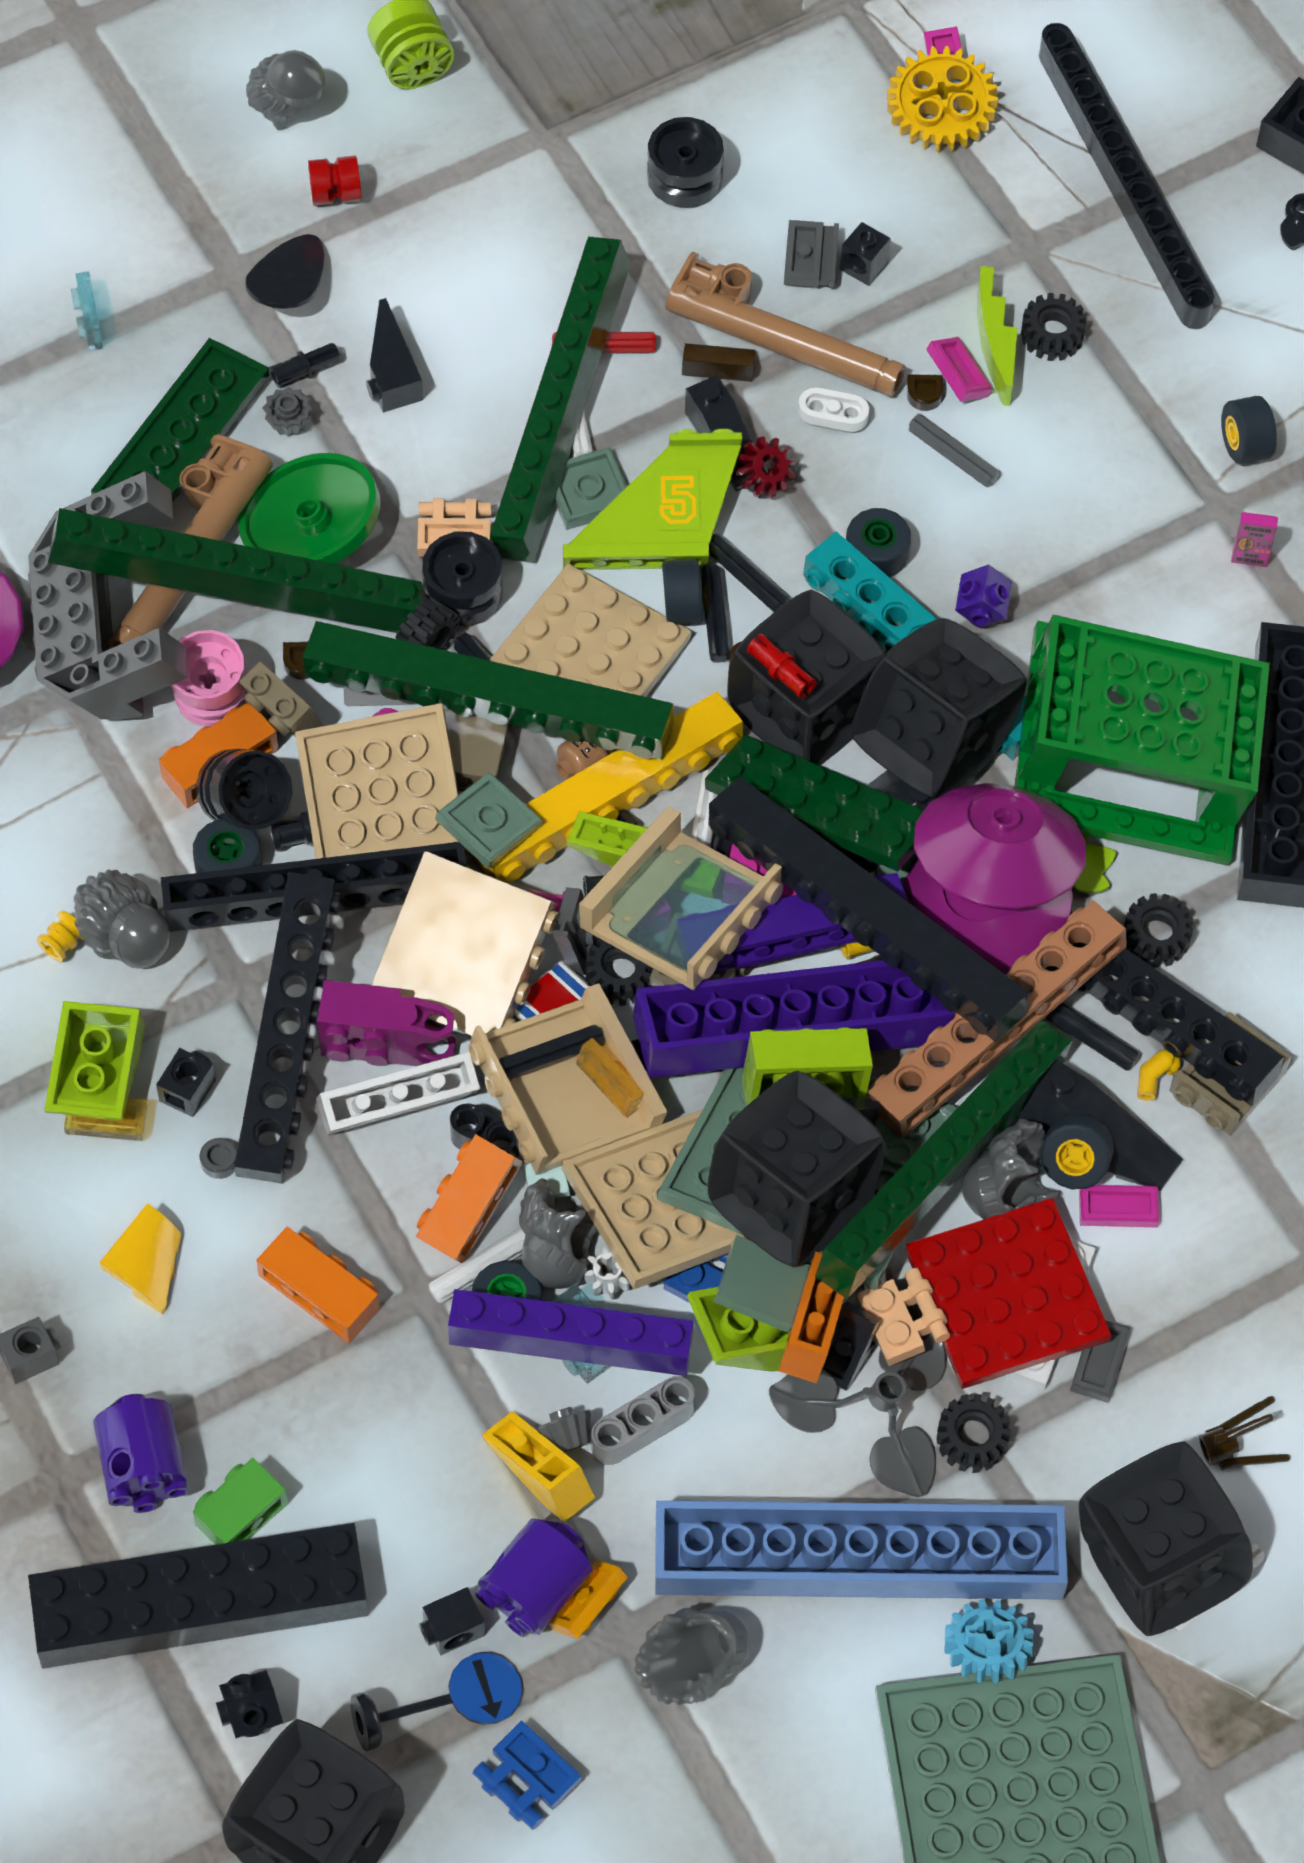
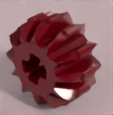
[736,436,797,498]

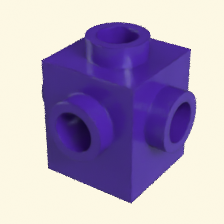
[955,564,1012,628]

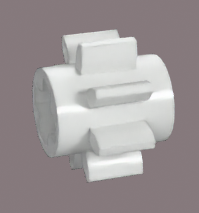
[584,1247,629,1300]

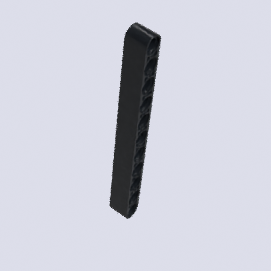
[1039,23,1215,329]

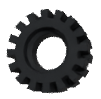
[1021,293,1087,361]
[395,597,460,650]
[1124,893,1194,967]
[586,934,653,1006]
[936,1394,1011,1473]

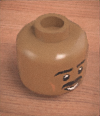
[555,740,612,780]

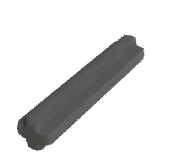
[909,414,999,487]

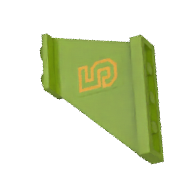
[563,429,742,570]

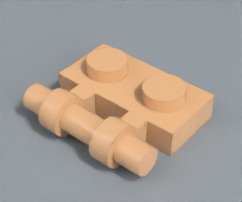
[417,498,491,557]
[857,1268,950,1366]

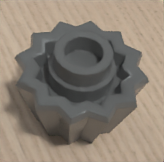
[262,387,313,437]
[537,1406,591,1452]

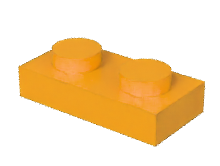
[548,1560,628,1639]

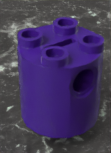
[93,1394,189,1513]
[475,1518,593,1637]

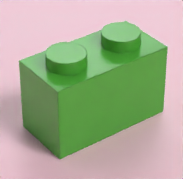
[193,1457,288,1545]

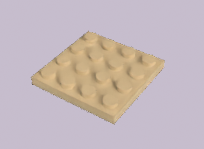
[490,564,692,697]
[295,703,467,859]
[562,1110,750,1289]

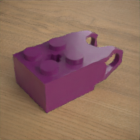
[317,980,456,1066]

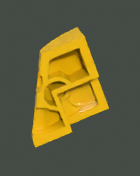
[99,1203,181,1315]

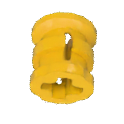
[37,910,84,962]

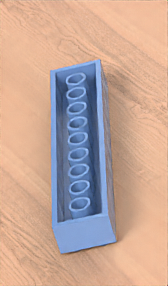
[655,1500,1068,1600]

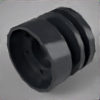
[196,748,293,830]

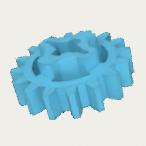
[944,1599,1034,1684]

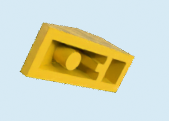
[482,1411,595,1522]

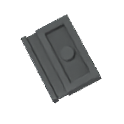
[784,220,839,288]
[553,887,598,975]

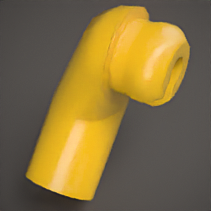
[1137,1050,1181,1101]

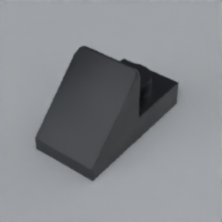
[822,1301,881,1391]

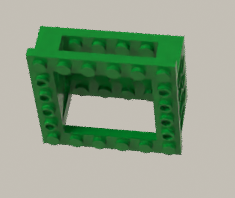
[1014,615,1270,866]

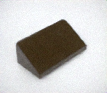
[682,343,755,382]

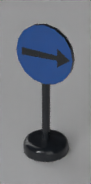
[350,1653,522,1752]

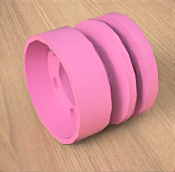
[171,630,248,727]

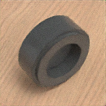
[199,1138,237,1179]

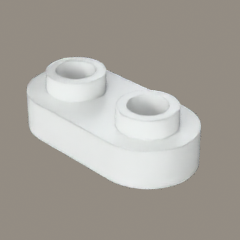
[798,387,869,432]

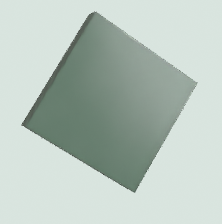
[554,447,627,530]
[435,772,543,869]
[714,1235,810,1332]

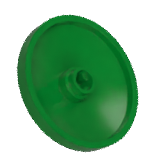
[239,453,381,564]

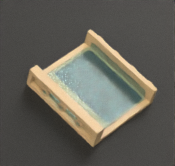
[579,806,783,990]

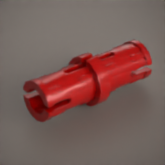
[747,634,817,699]

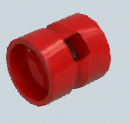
[308,155,362,206]

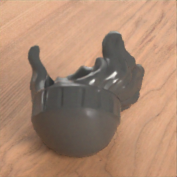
[246,50,325,130]
[73,869,170,969]
[962,1119,1057,1219]
[519,1178,597,1289]
[634,1608,749,1705]

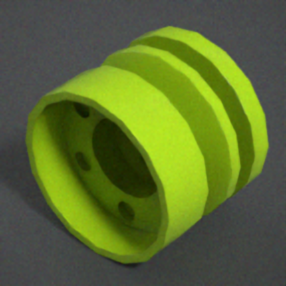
[367,0,454,89]

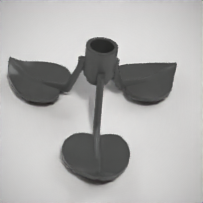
[769,1333,946,1497]

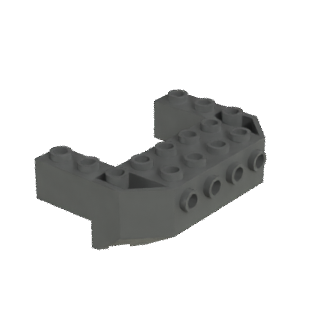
[28,471,188,719]

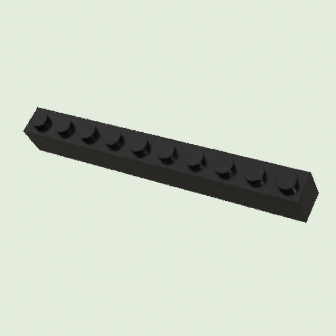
[708,777,1029,1042]

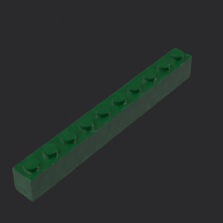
[490,236,631,563]
[48,508,422,633]
[302,621,674,760]
[815,1020,1072,1299]

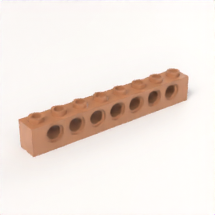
[868,900,1126,1139]

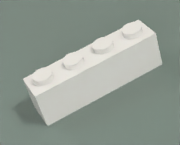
[316,1052,480,1135]

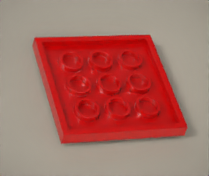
[905,1197,1111,1389]

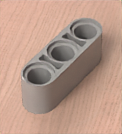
[591,1376,695,1465]

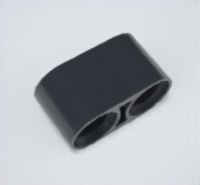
[450,1103,519,1159]

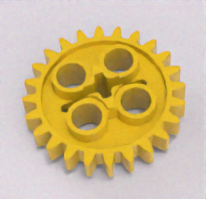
[887,46,998,152]

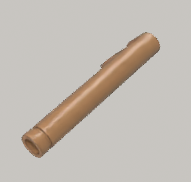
[665,251,906,397]
[108,434,273,648]

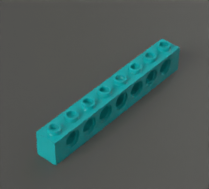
[803,531,1025,761]

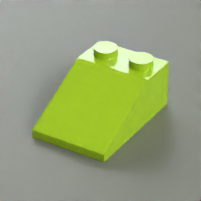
[44,1001,145,1121]
[687,1287,791,1372]

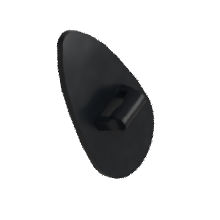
[245,234,325,309]

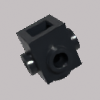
[216,1670,283,1739]

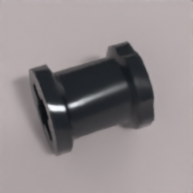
[270,811,313,851]

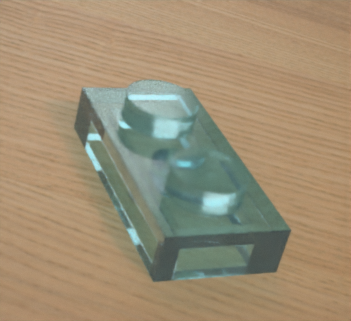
[71,271,103,351]

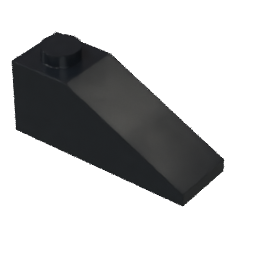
[366,298,423,413]
[685,375,767,492]

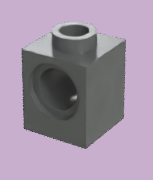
[0,1316,61,1385]

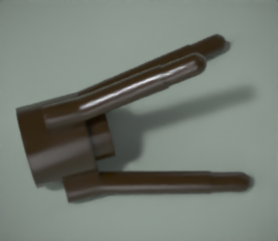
[1199,1396,1291,1471]

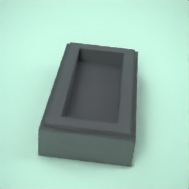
[1070,1320,1130,1403]

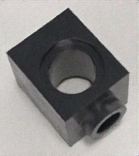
[840,222,891,286]
[156,1047,216,1117]
[419,1587,485,1656]

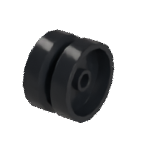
[647,117,724,208]
[422,531,503,626]

